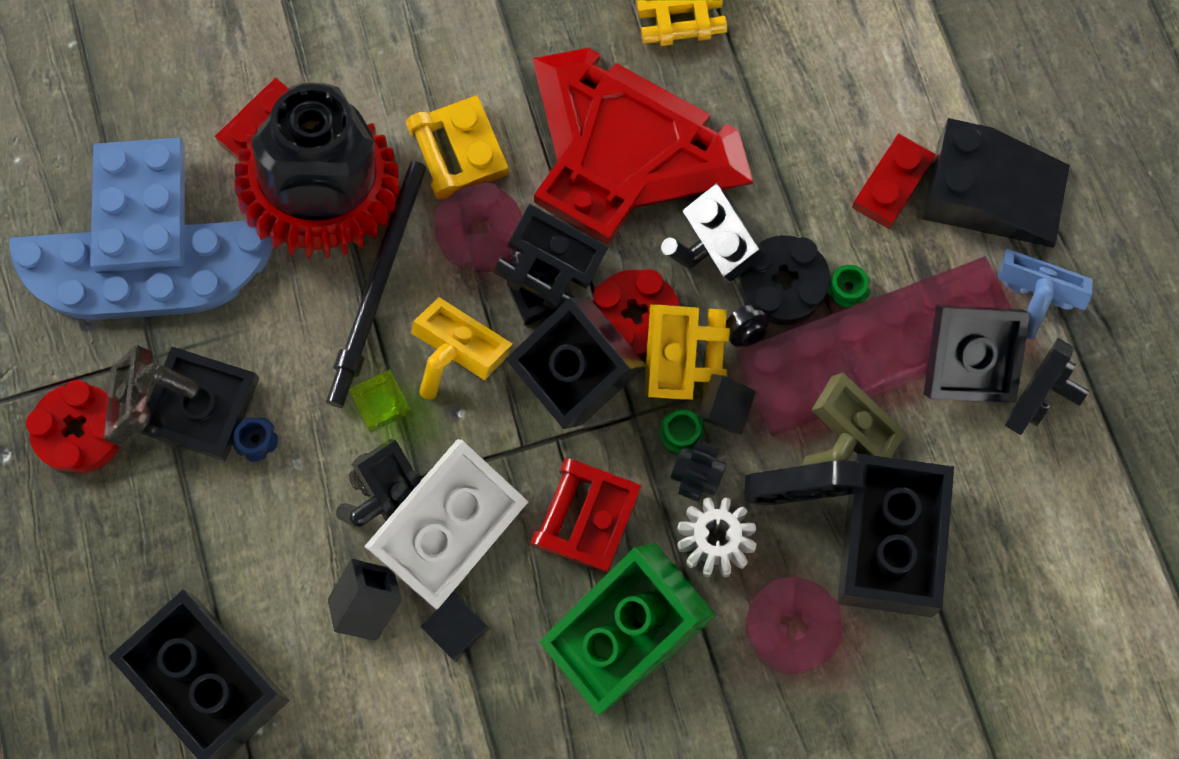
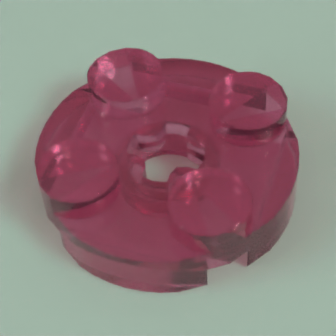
[435,182,522,273]
[745,577,842,675]

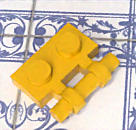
[635,0,727,46]
[644,304,730,400]

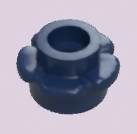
[233,417,278,462]

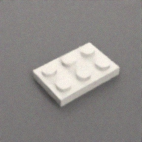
[364,439,528,609]

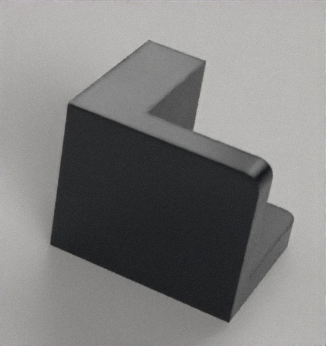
[328,558,402,640]

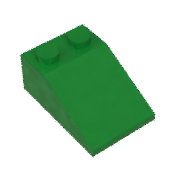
[539,543,717,716]

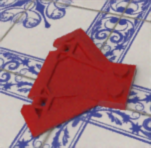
[533,48,753,245]

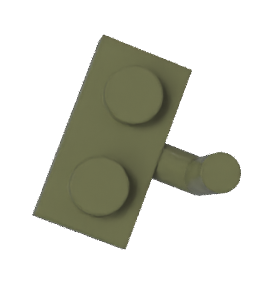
[803,373,906,465]

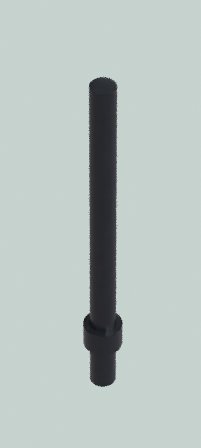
[326,161,426,408]

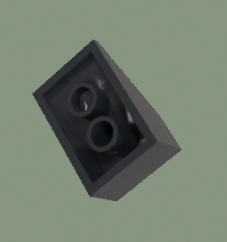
[922,118,1070,248]

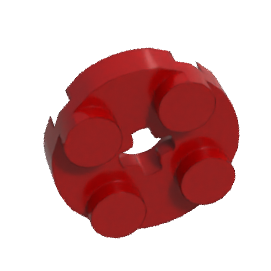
[592,269,679,359]
[26,380,124,474]

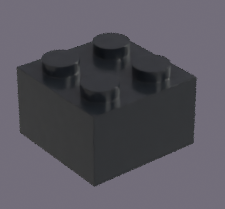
[506,297,647,429]

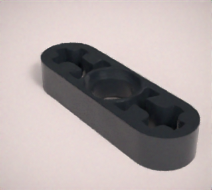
[744,461,866,505]

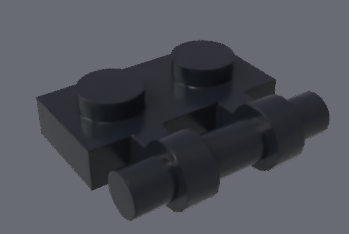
[493,203,609,310]

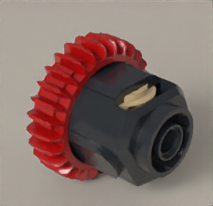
[234,82,399,259]

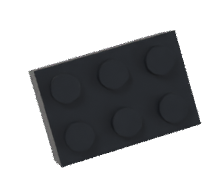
[837,454,954,617]
[109,589,290,759]

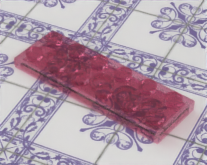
[736,256,1011,436]

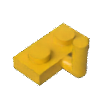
[411,297,513,400]

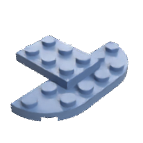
[9,137,273,320]

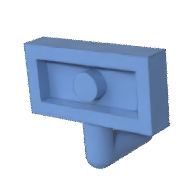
[997,248,1093,339]

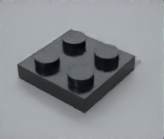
[923,304,1030,403]
[137,346,259,461]

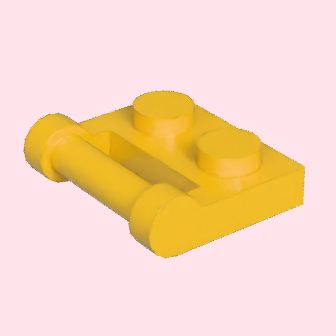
[405,95,510,199]

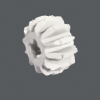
[677,497,757,578]

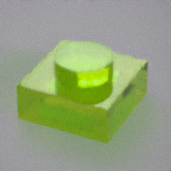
[349,369,412,433]

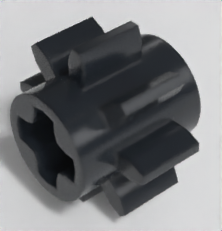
[670,440,727,502]

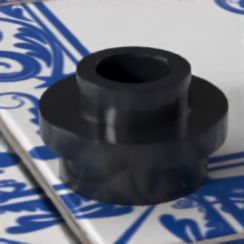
[725,305,769,347]

